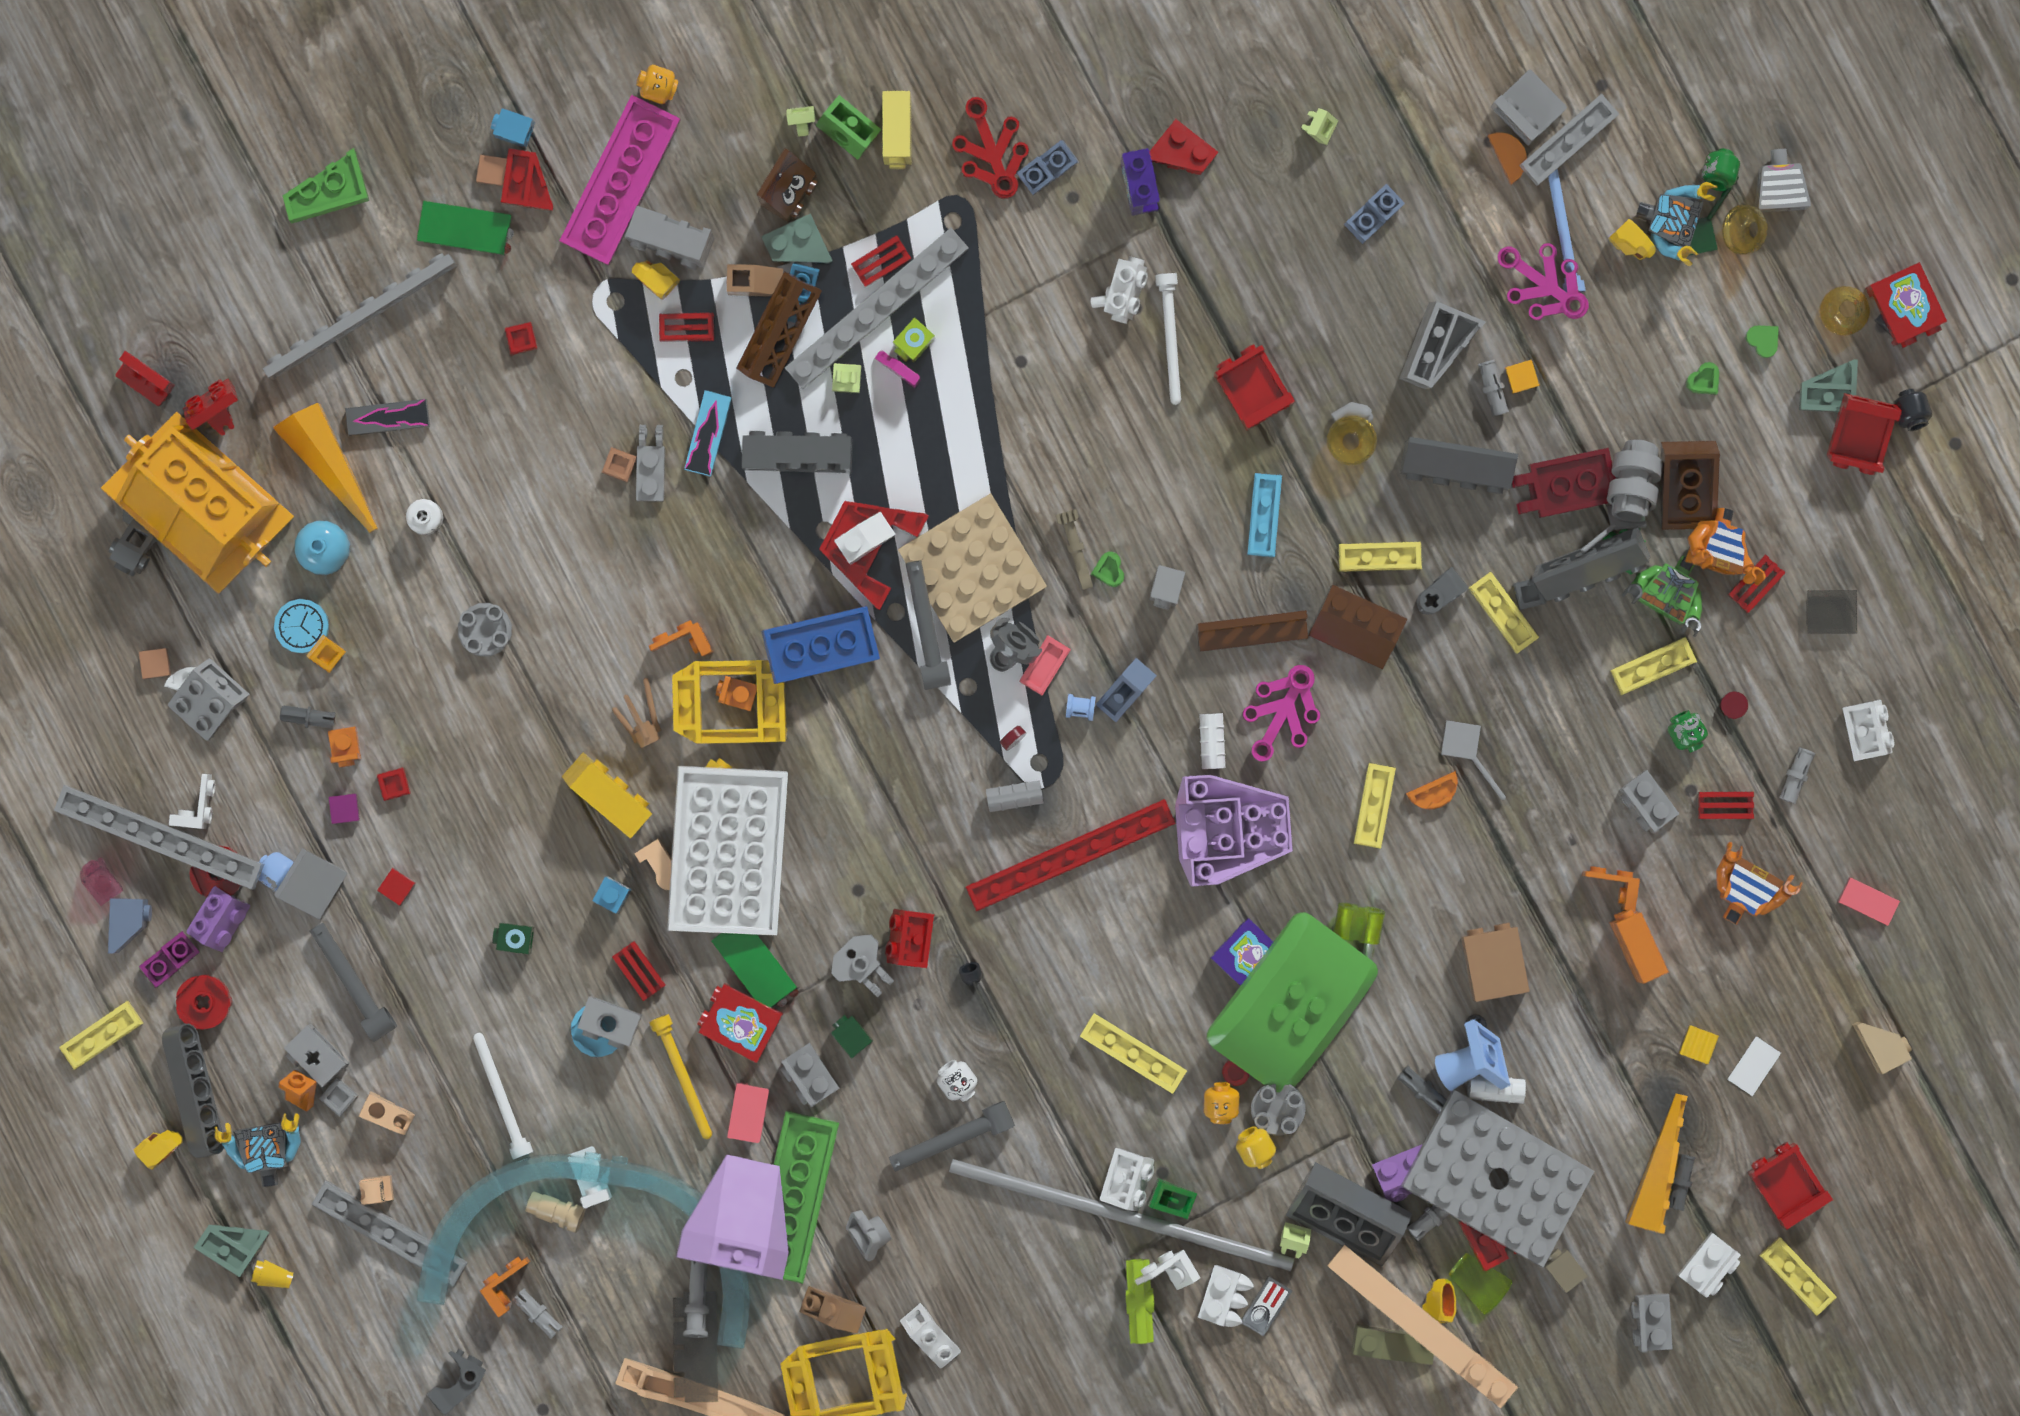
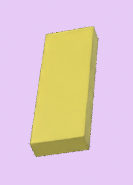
[1338,542,1422,572]
[1468,572,1539,654]
[1610,637,1697,695]
[1353,763,1396,849]
[59,1001,144,1070]
[1759,1237,1837,1316]

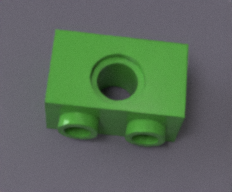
[816,95,882,160]

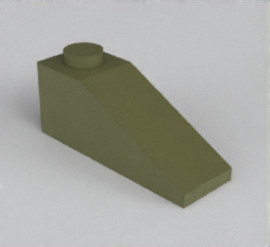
[1351,1324,1434,1365]

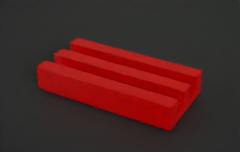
[851,236,912,288]
[659,313,714,342]
[1727,554,1786,613]
[1698,792,1754,819]
[612,941,666,1001]

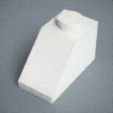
[834,512,896,565]

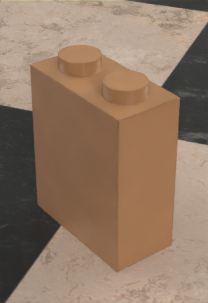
[1461,922,1530,1002]

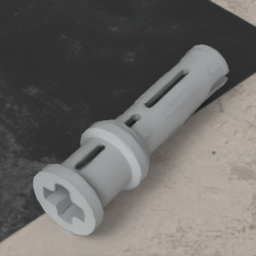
[683,1260,709,1338]

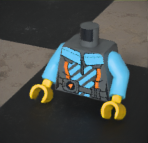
[1635,182,1717,266]
[215,1113,301,1187]

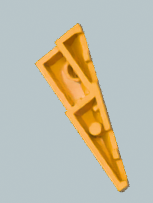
[273,403,378,533]
[1625,1093,1688,1234]

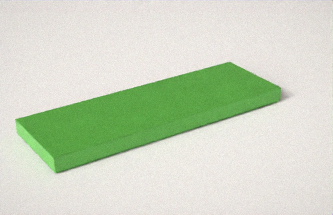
[774,1111,839,1284]

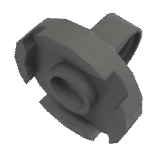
[990,618,1042,672]

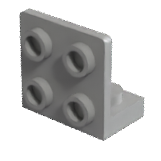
[1491,70,1567,146]
[168,658,250,740]

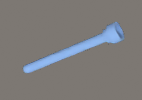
[1548,169,1586,293]

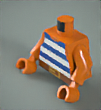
[1685,508,1766,585]
[1716,842,1803,925]

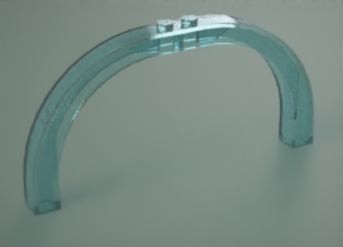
[417,1151,750,1349]

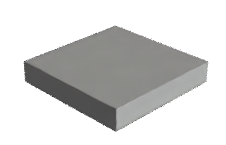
[274,848,347,920]

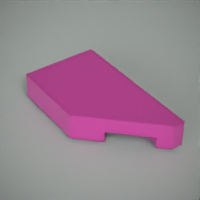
[874,351,921,388]

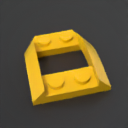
[672,660,787,744]
[780,1329,907,1416]

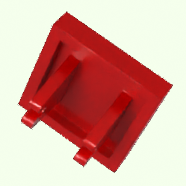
[183,378,238,436]

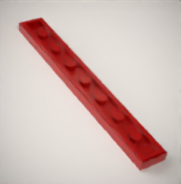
[966,799,1176,912]

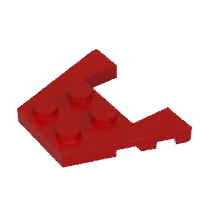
[819,501,929,610]

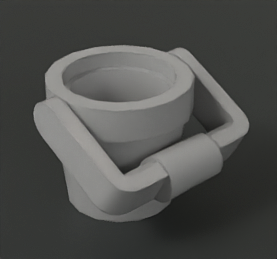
[846,1210,892,1261]

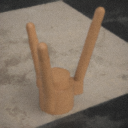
[612,678,662,748]

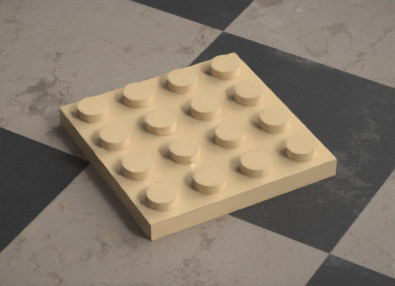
[898,493,1047,643]

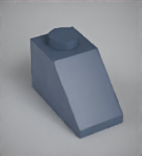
[1095,658,1157,722]
[108,898,152,954]

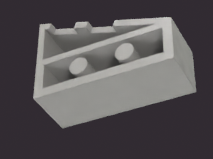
[625,206,715,270]
[1399,301,1486,389]

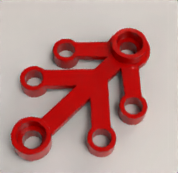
[952,97,1029,199]

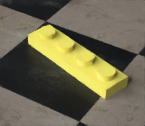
[1080,1013,1187,1094]

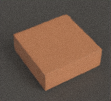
[476,155,507,186]
[602,447,637,483]
[139,648,171,679]

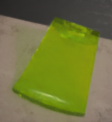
[1448,1253,1512,1315]

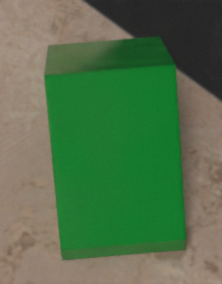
[1148,1178,1197,1219]

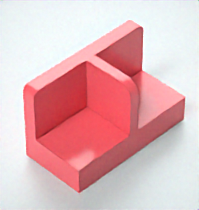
[727,1082,769,1143]

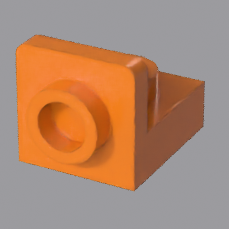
[715,676,757,711]
[328,726,361,768]
[279,1070,317,1112]

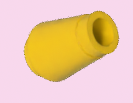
[251,1259,293,1289]

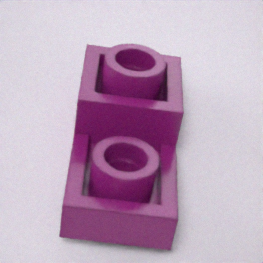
[139,931,200,988]

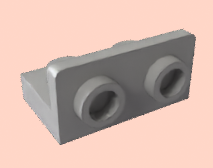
[1620,770,1679,833]
[780,1043,840,1107]
[1631,1293,1672,1353]

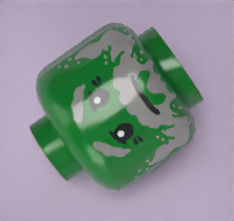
[1702,148,1740,191]
[1667,710,1708,753]

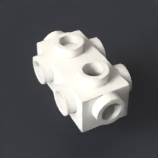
[1091,256,1147,324]

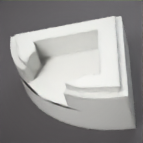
[164,667,195,690]

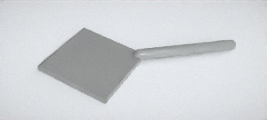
[1581,506,1646,553]
[1441,720,1506,800]

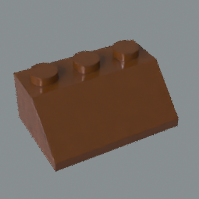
[1308,585,1407,670]

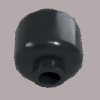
[1893,389,1932,431]

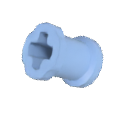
[1066,694,1096,721]

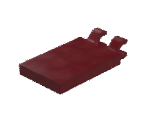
[1512,448,1616,518]

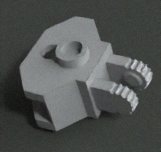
[831,934,894,997]

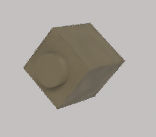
[1544,1248,1588,1293]

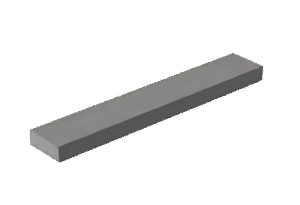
[311,1180,468,1287]

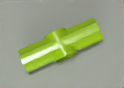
[1125,1259,1154,1344]

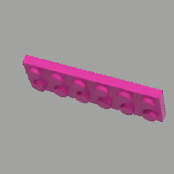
[559,95,681,266]

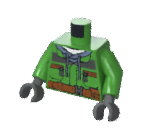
[1622,555,1702,637]

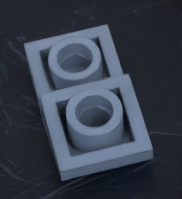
[1017,140,1079,195]
[1344,184,1405,244]

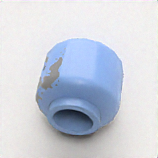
[258,852,294,892]

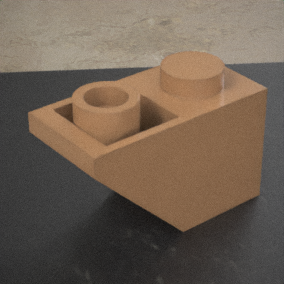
[726,264,784,296]
[800,1286,866,1333]

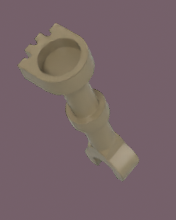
[1055,509,1093,590]

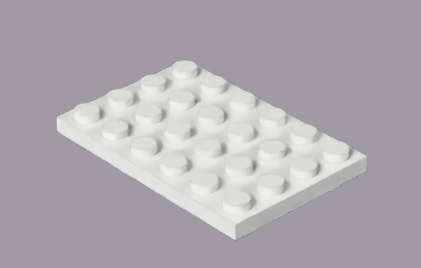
[667,766,788,935]

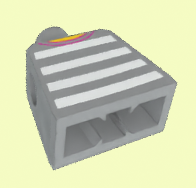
[1754,149,1811,213]

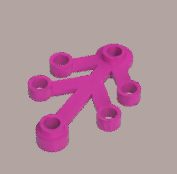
[1497,243,1589,320]
[1243,665,1320,762]

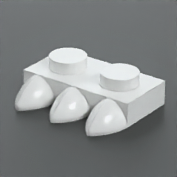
[1198,1265,1254,1327]

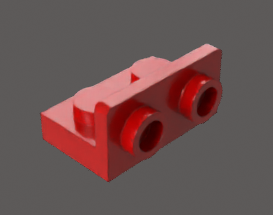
[115,351,175,407]
[885,909,934,968]

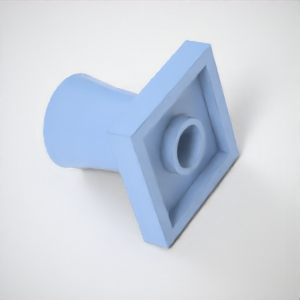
[1435,1019,1511,1091]

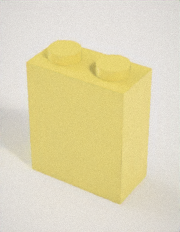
[882,91,911,169]

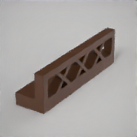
[736,271,822,388]
[1197,610,1308,652]

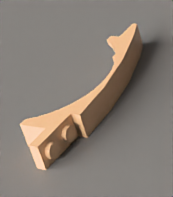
[1327,1244,1518,1408]
[615,1358,785,1416]

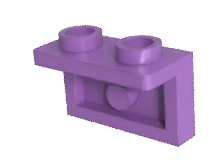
[187,886,250,952]
[1372,1144,1423,1202]

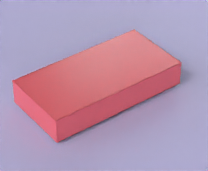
[1019,635,1071,696]
[1837,877,1900,926]

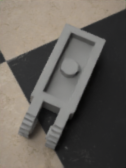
[636,425,665,502]

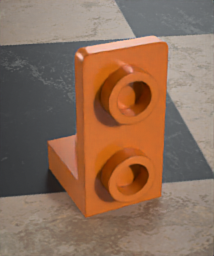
[649,620,713,657]
[1582,866,1640,911]
[480,1256,530,1318]

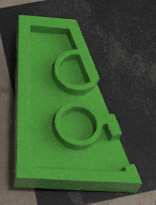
[283,148,370,224]

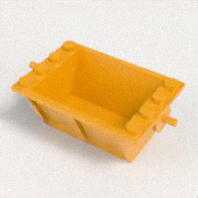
[101,412,294,594]

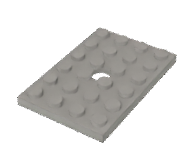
[1401,1090,1594,1267]

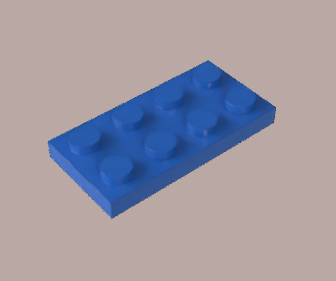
[761,606,880,684]

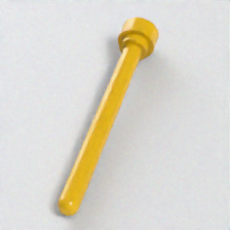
[649,1014,712,1139]

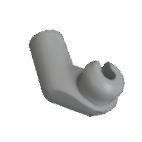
[1331,402,1373,425]

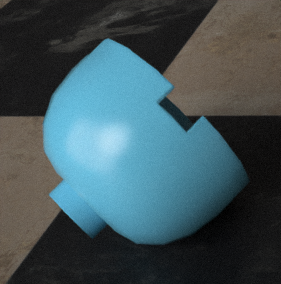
[294,521,350,575]

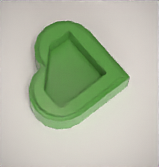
[1745,325,1779,358]
[1686,362,1719,395]
[1090,552,1124,587]

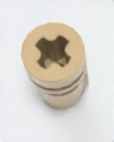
[526,1191,586,1233]

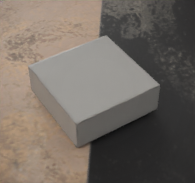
[319,1078,358,1117]

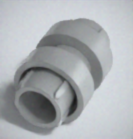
[1607,440,1663,523]

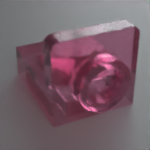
[79,857,123,906]

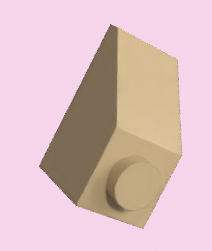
[1852,1022,1912,1074]

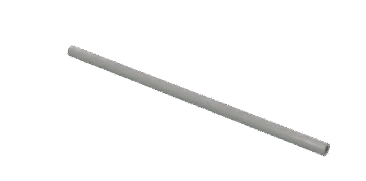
[949,1159,1294,1271]

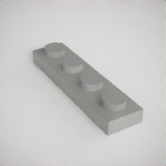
[1519,94,1619,186]

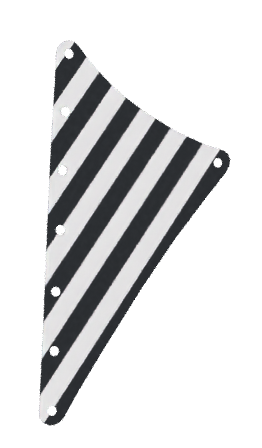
[592,195,1064,788]

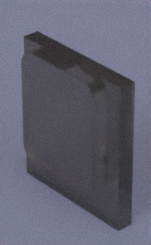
[1806,590,1857,634]

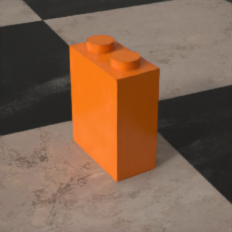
[1609,909,1669,984]

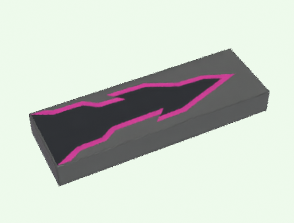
[345,399,431,436]

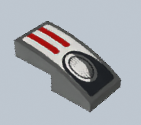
[1241,1276,1292,1336]

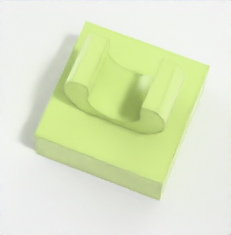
[787,106,815,137]
[1302,108,1338,145]
[832,363,861,393]
[1280,1222,1311,1258]

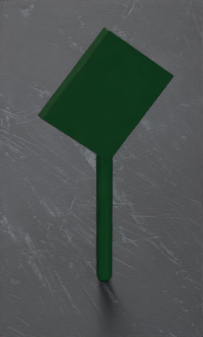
[1688,176,1739,256]

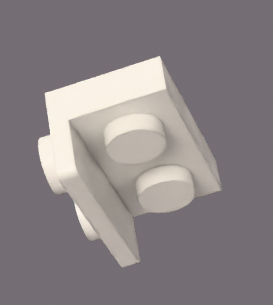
[1843,700,1894,761]
[1099,1148,1154,1212]
[1677,1232,1740,1298]

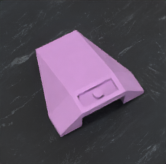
[1175,775,1292,886]
[676,1155,788,1280]

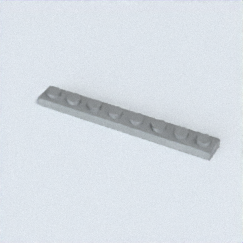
[785,228,969,389]
[263,253,457,380]
[54,785,264,890]

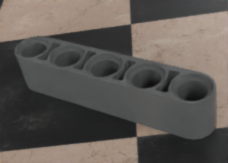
[162,1024,224,1158]

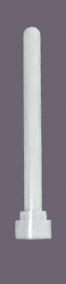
[1155,273,1181,405]
[473,1033,533,1160]

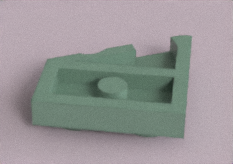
[761,213,833,264]
[1799,359,1858,412]
[194,1225,270,1278]

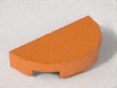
[1488,132,1527,185]
[1405,771,1458,810]

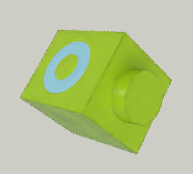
[893,317,935,362]

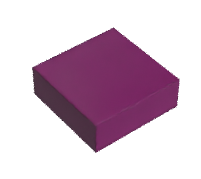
[329,794,360,824]

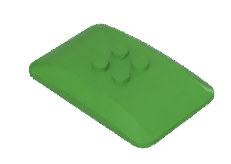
[1206,912,1378,1093]

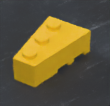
[562,752,652,839]

